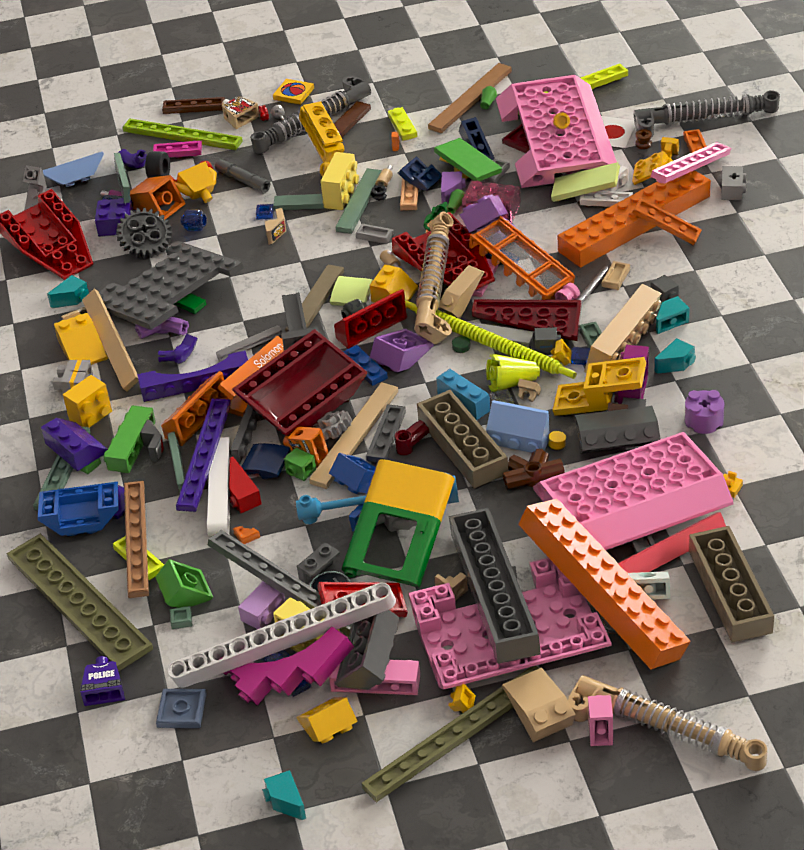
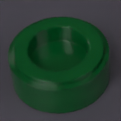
[452,336,470,353]

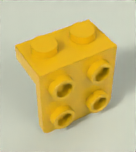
[632,151,673,185]

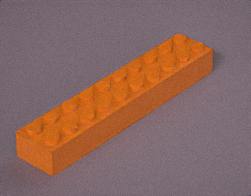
[557,170,711,268]
[518,499,691,669]

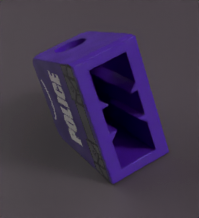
[80,656,125,706]

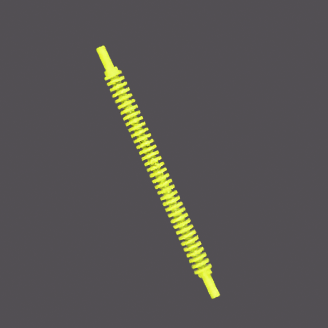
[405,300,577,379]

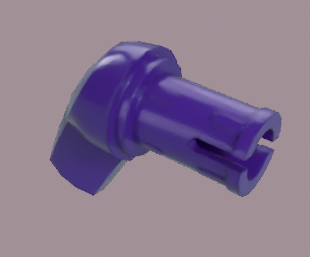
[118,149,147,168]
[158,334,198,364]

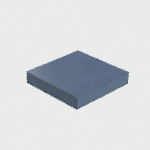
[156,689,207,728]

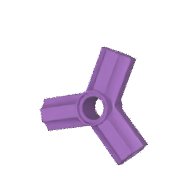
[135,317,189,339]

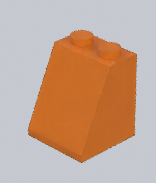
[130,175,186,220]

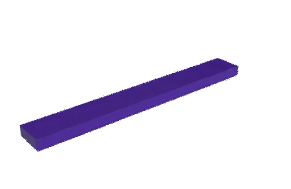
[176,398,231,512]

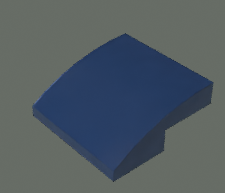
[398,156,442,191]
[241,443,291,479]

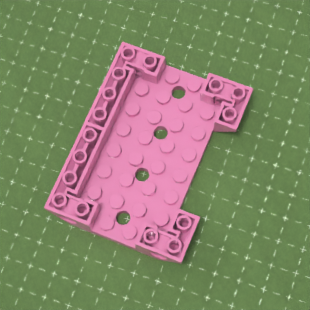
[496,75,617,188]
[533,432,733,550]
[408,558,612,690]

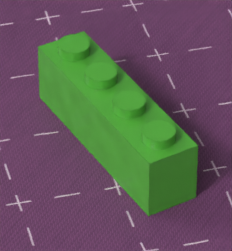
[104,405,156,473]

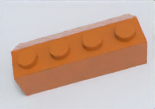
[161,371,228,446]

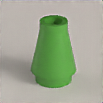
[480,86,497,109]
[447,189,466,214]

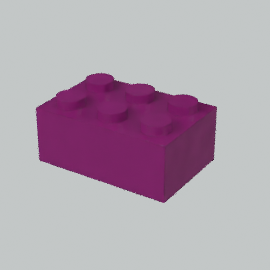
[614,345,649,404]

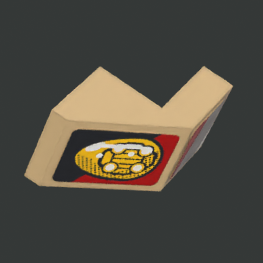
[264,208,286,245]

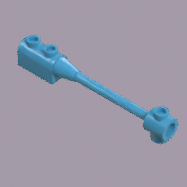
[296,473,459,524]

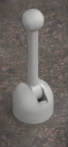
[271,105,286,123]

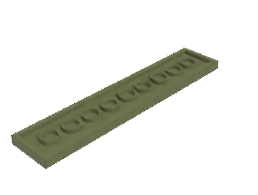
[6,533,153,672]

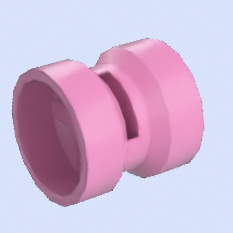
[555,283,580,300]

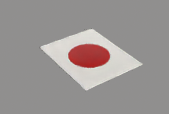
[601,116,635,148]

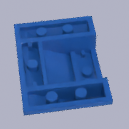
[38,481,118,536]

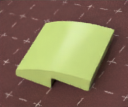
[330,276,373,306]

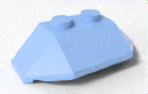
[43,151,104,187]

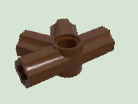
[503,449,565,489]

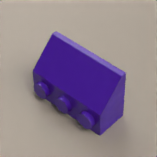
[41,418,108,471]

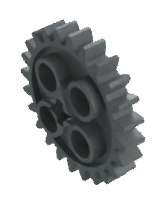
[116,208,172,259]

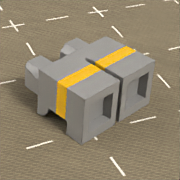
[52,360,93,394]

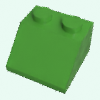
[155,559,213,608]

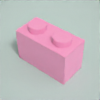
[588,695,613,746]

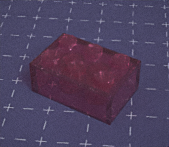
[462,181,521,223]

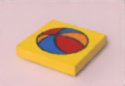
[273,79,314,105]

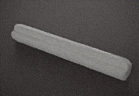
[216,325,282,361]

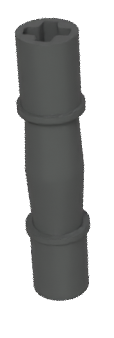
[215,159,271,193]

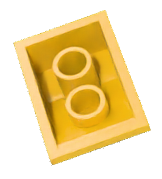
[54,313,108,365]

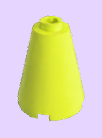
[486,354,540,392]

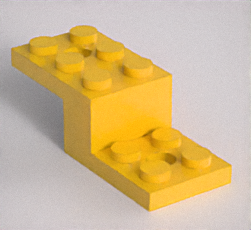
[553,357,646,416]

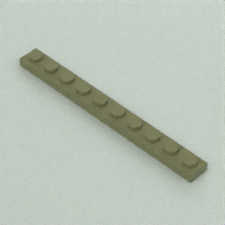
[362,666,539,803]

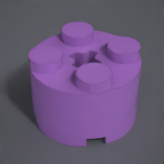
[685,390,724,434]

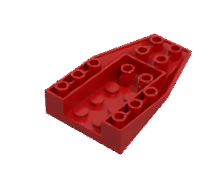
[0,189,93,280]
[392,212,495,290]

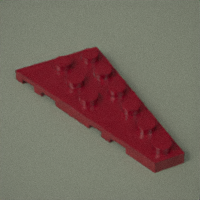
[472,299,582,342]

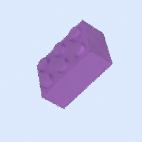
[459,194,508,233]

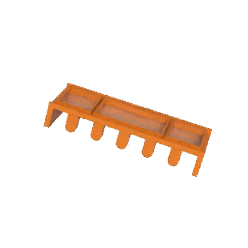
[469,216,575,300]

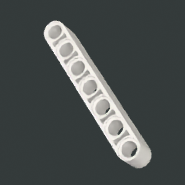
[207,436,231,538]

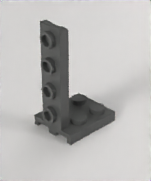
[282,292,319,351]

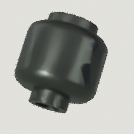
[341,299,368,319]

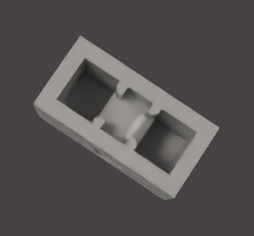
[721,166,746,200]

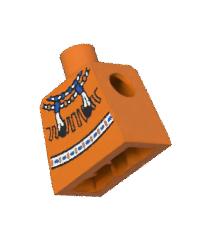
[283,427,329,468]

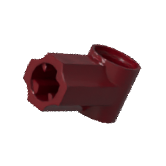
[395,420,429,455]

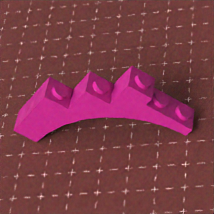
[219,627,354,706]

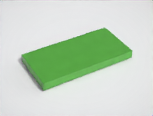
[434,138,502,183]

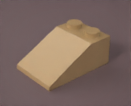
[502,667,576,742]

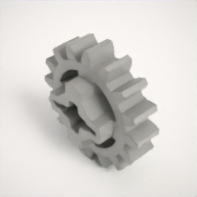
[313,410,353,440]

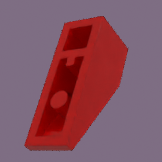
[229,457,262,513]

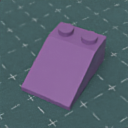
[370,329,434,372]

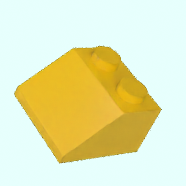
[369,264,418,302]
[296,697,358,744]

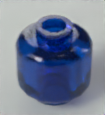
[180,209,207,231]

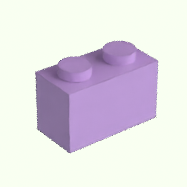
[238,581,285,629]

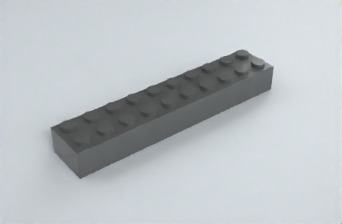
[449,508,541,664]

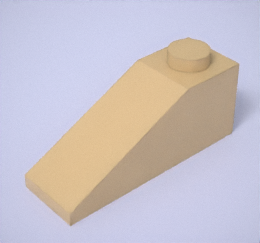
[438,265,484,319]

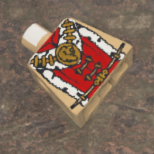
[222,96,260,129]

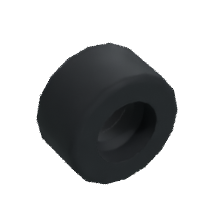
[145,151,170,178]

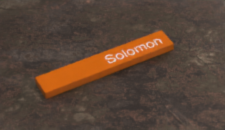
[218,336,284,400]

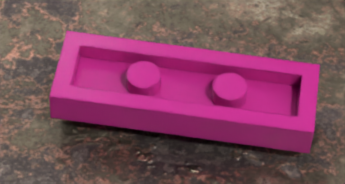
[153,141,202,158]

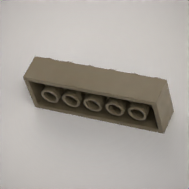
[417,390,508,488]
[689,526,774,643]

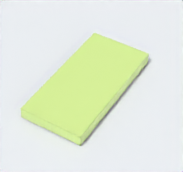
[551,162,620,202]

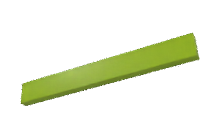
[122,118,243,150]

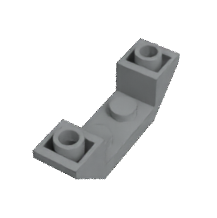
[23,166,47,210]

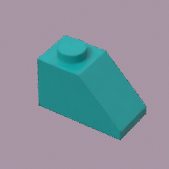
[47,275,89,308]
[656,296,690,334]
[654,338,696,374]
[262,770,306,820]

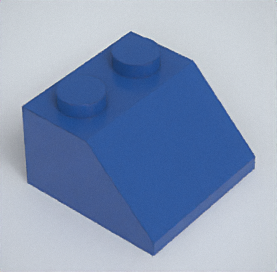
[329,453,376,494]

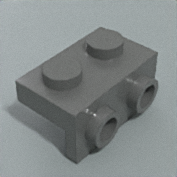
[297,542,340,585]

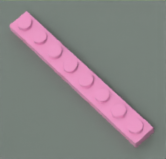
[651,142,731,184]

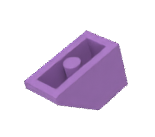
[441,171,466,203]

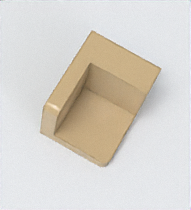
[434,572,468,601]

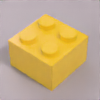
[62,375,112,428]

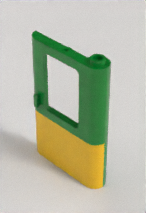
[341,459,455,588]

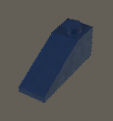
[459,117,495,160]

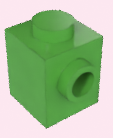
[284,448,316,481]

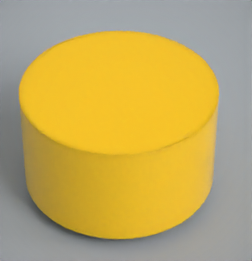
[548,431,566,450]

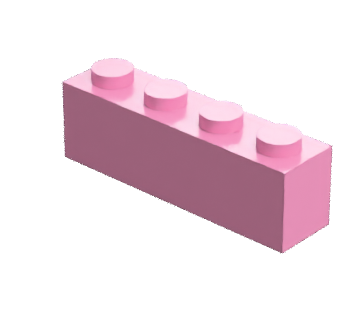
[329,660,420,695]

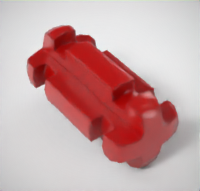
[258,105,269,121]

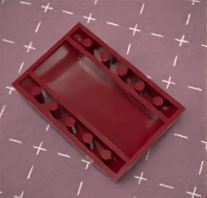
[232,329,367,436]

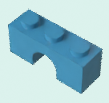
[436,369,490,420]

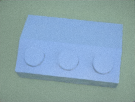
[486,400,549,453]

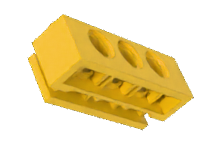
[299,101,344,163]

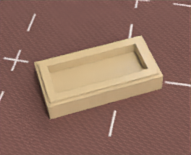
[602,261,630,290]

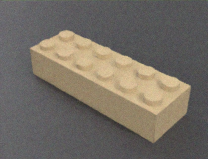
[584,284,661,373]

